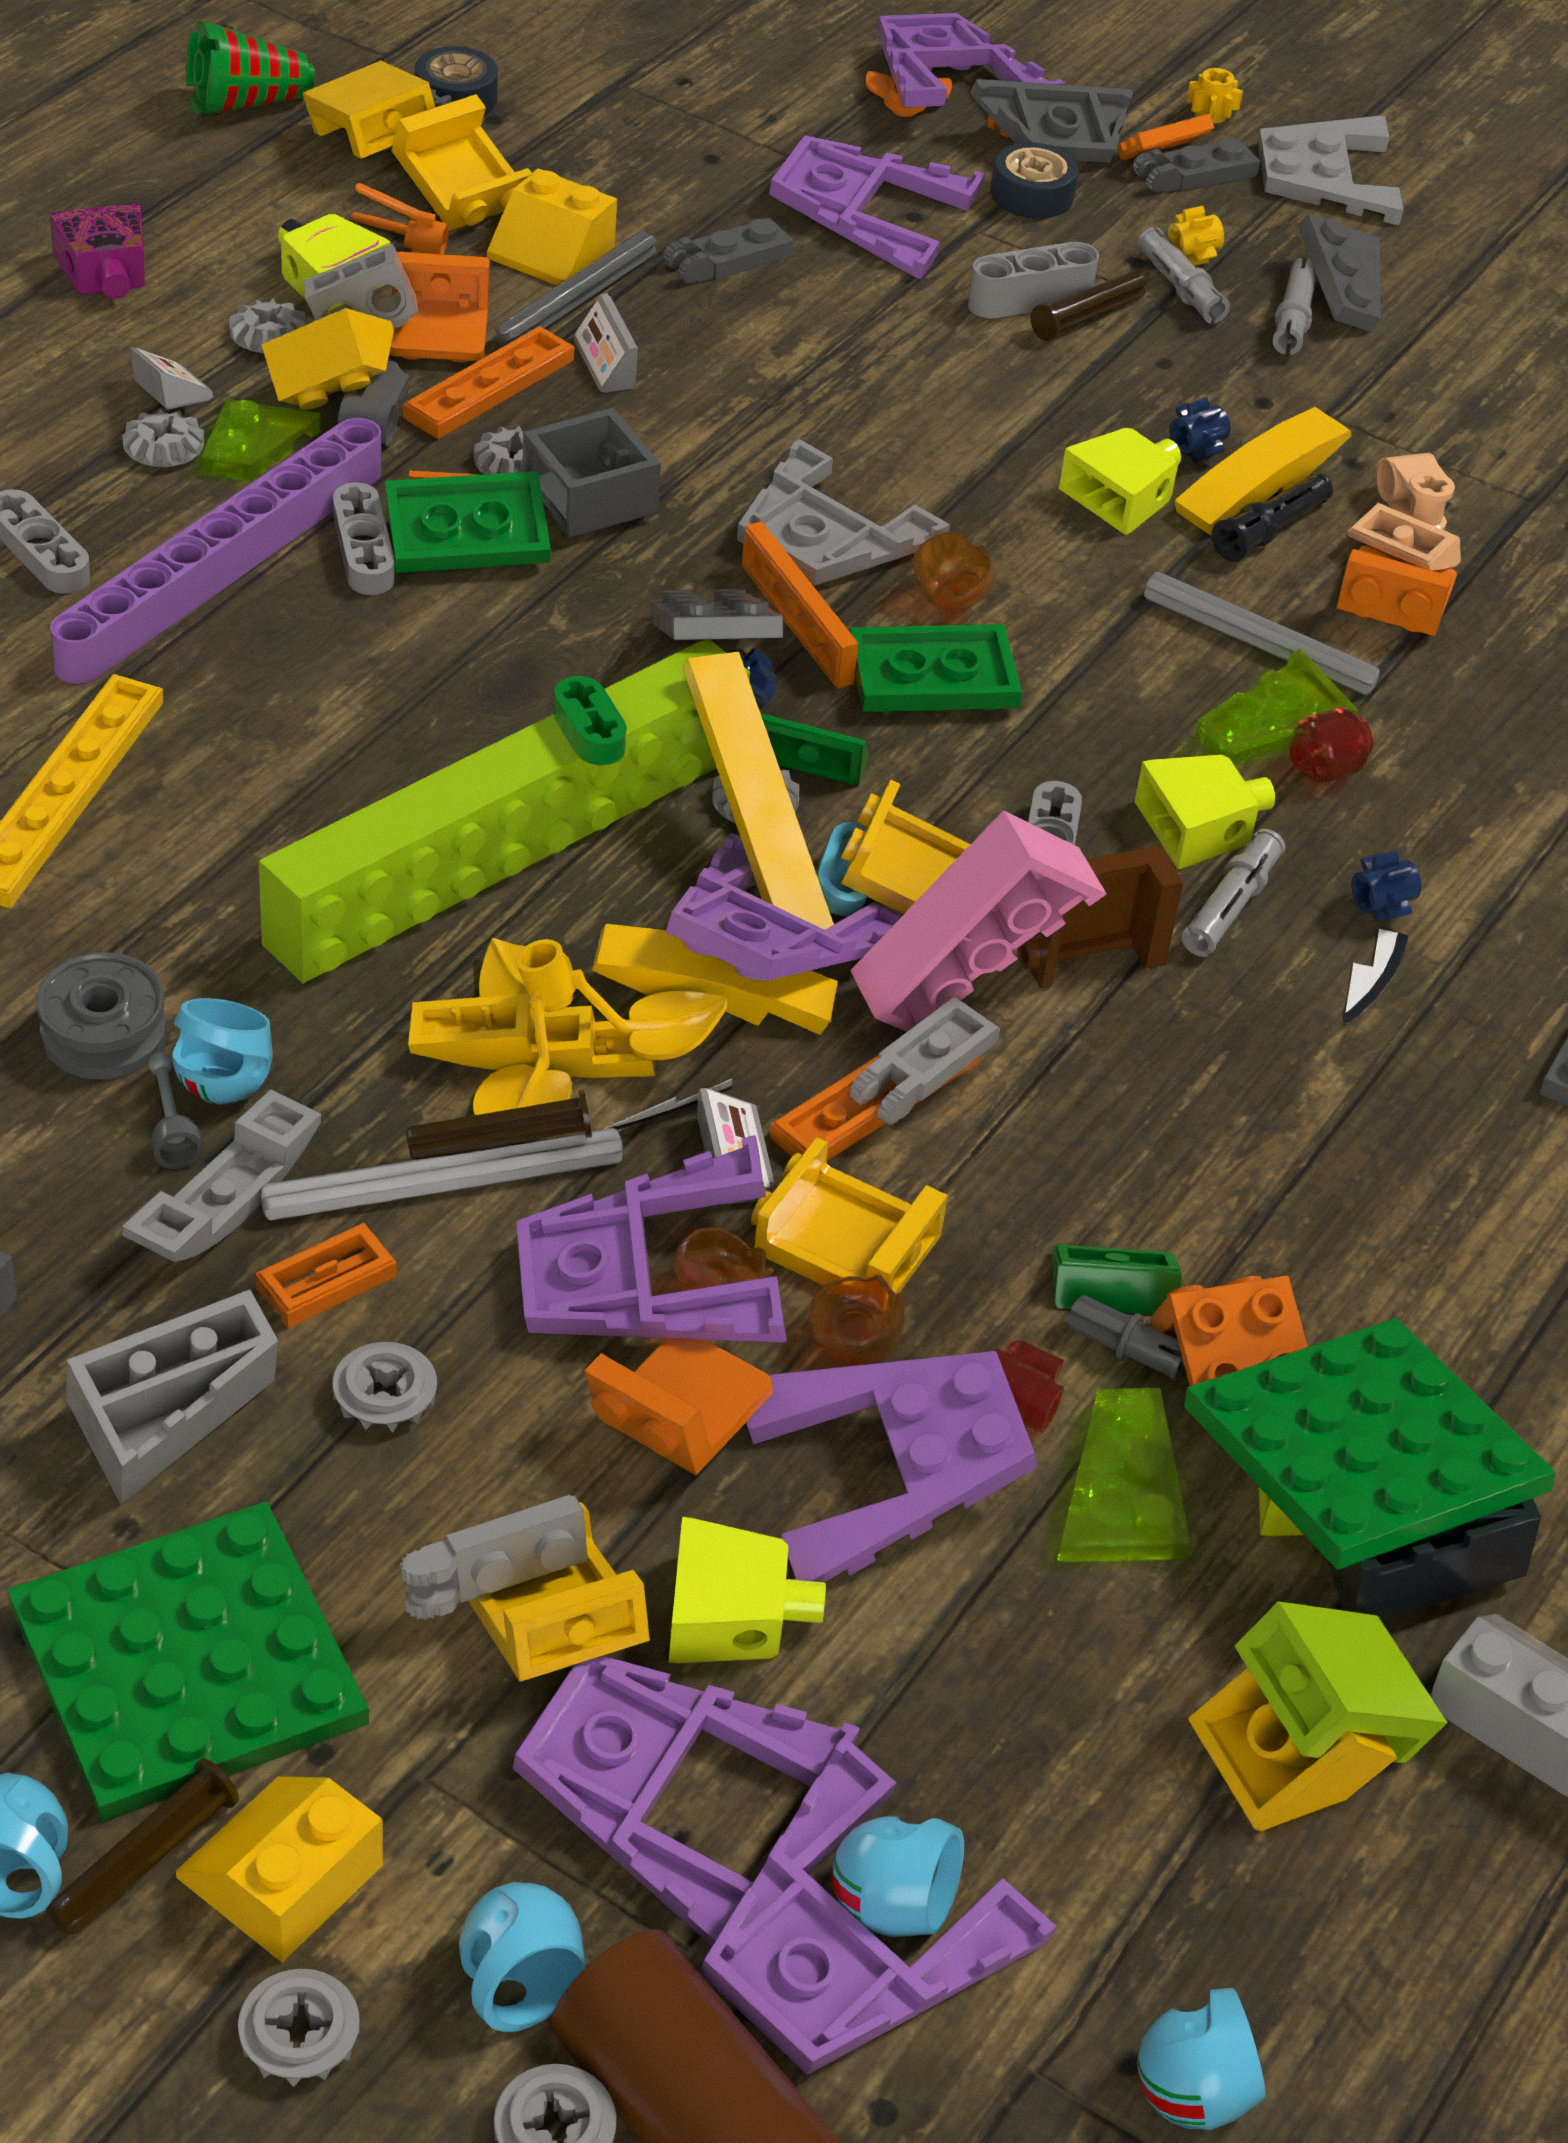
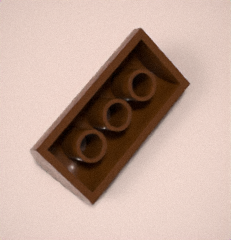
[550,1929,843,2143]

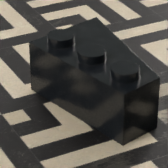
[1327,1498,1541,1620]

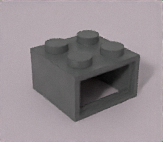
[522,407,661,538]

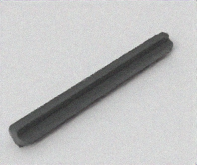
[495,231,657,346]

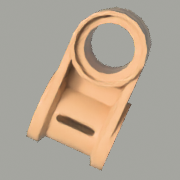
[1375,453,1455,531]

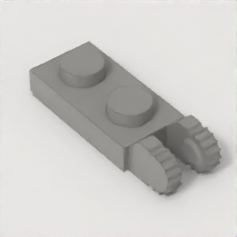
[849,997,1000,1125]
[400,1495,588,1620]

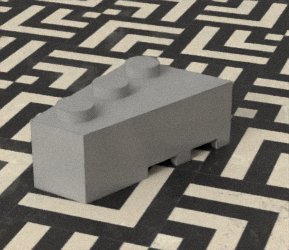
[66,1289,278,1505]

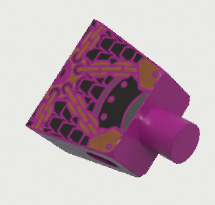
[49,203,145,299]

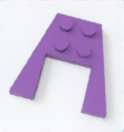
[877,13,1066,107]
[769,136,985,280]
[666,833,903,981]
[516,1135,787,1342]
[746,1351,1038,1582]
[513,1656,860,1946]
[700,1736,1057,2075]

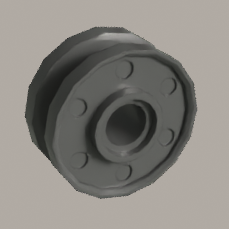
[36,952,167,1080]

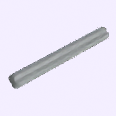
[1144,572,1380,695]

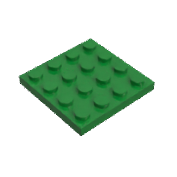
[1184,1318,1556,1570]
[7,1501,369,1823]

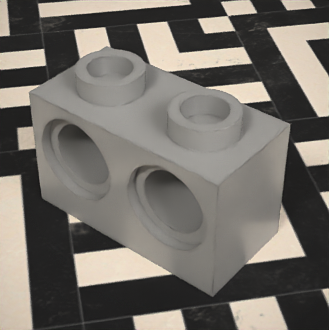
[304,244,419,328]

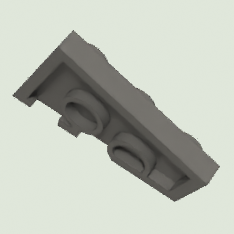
[1298,213,1381,332]

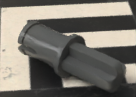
[1066,1296,1184,1381]

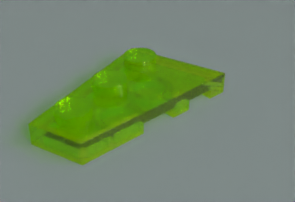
[1195,649,1359,765]
[1057,1388,1191,1562]

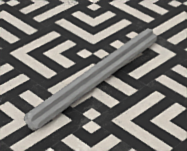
[260,1128,623,1221]

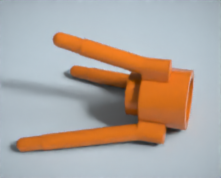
[351,183,449,255]

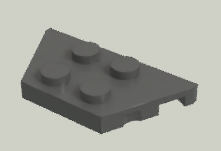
[971,79,1133,163]

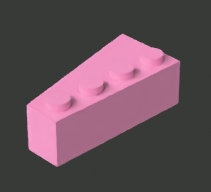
[850,810,1106,1032]

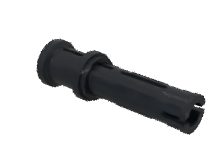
[1212,472,1333,562]

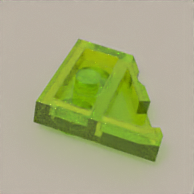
[201,399,321,481]

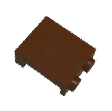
[1017,845,1183,988]

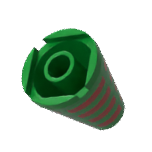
[185,21,315,115]

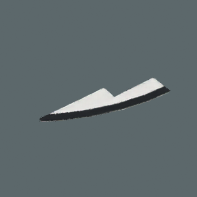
[1344,929,1408,1023]
[604,1079,732,1130]

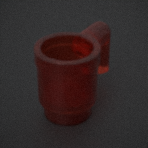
[994,1340,1065,1433]

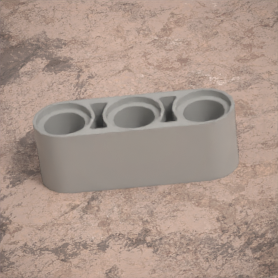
[968,242,1099,319]

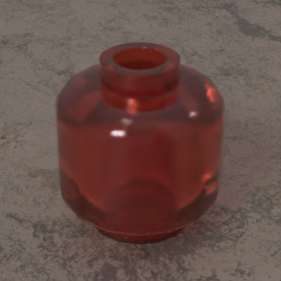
[1289,707,1373,783]

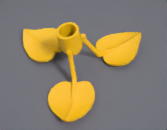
[473,938,727,1115]

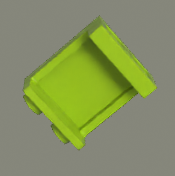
[1234,1601,1447,1763]

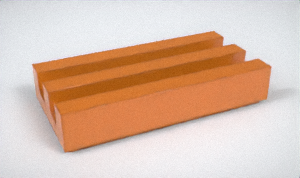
[1117,113,1214,161]
[255,1223,397,1329]

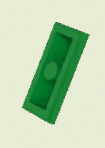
[761,714,869,786]
[1052,1244,1182,1315]

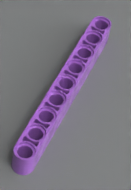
[50,418,381,684]

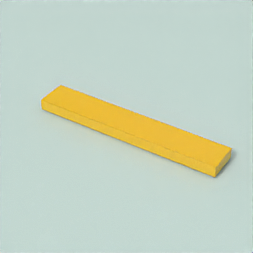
[683,652,834,930]
[0,674,163,909]

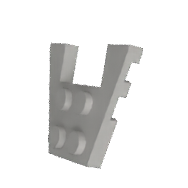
[1257,116,1404,225]
[737,439,950,586]

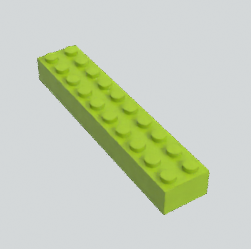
[259,639,750,984]

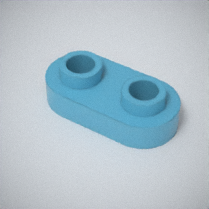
[816,822,868,916]

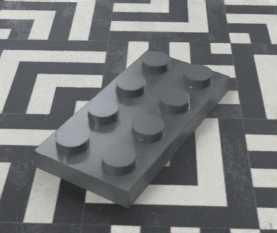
[649,589,783,640]

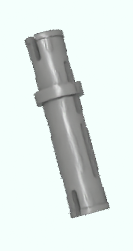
[1137,227,1230,323]
[1272,258,1318,355]
[1181,829,1286,957]

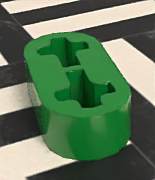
[553,676,627,766]

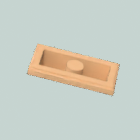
[1348,503,1461,571]

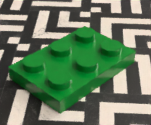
[385,471,551,573]
[850,624,1022,713]

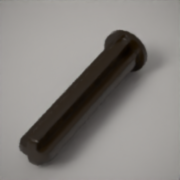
[1030,271,1147,341]
[406,1089,592,1160]
[46,1758,239,1936]

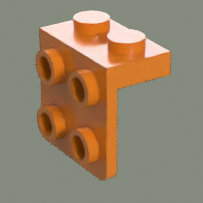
[389,252,490,363]
[1336,545,1457,636]
[1151,1275,1308,1386]
[584,1338,774,1475]

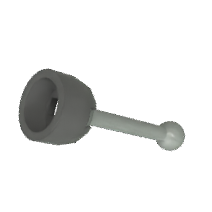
[148,1052,203,1169]

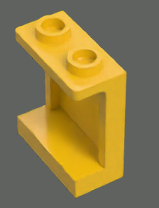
[303,61,435,159]
[392,94,532,231]
[841,779,971,915]
[751,1137,948,1315]
[469,1502,650,1682]

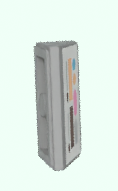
[574,293,638,392]
[130,348,214,410]
[697,1088,776,1205]

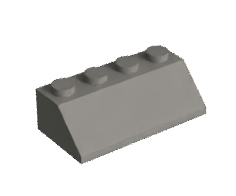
[1430,1614,1568,1798]

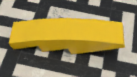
[1175,407,1351,536]
[592,924,838,1035]
[408,994,656,1078]

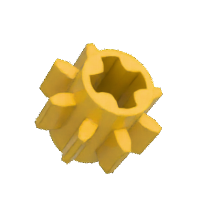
[1187,68,1243,124]
[1168,206,1224,266]

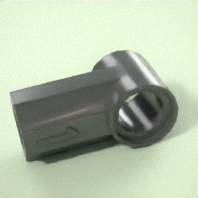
[337,361,409,447]

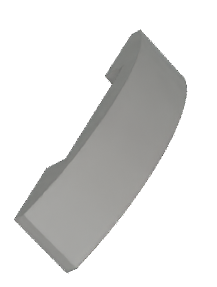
[122,1089,321,1262]

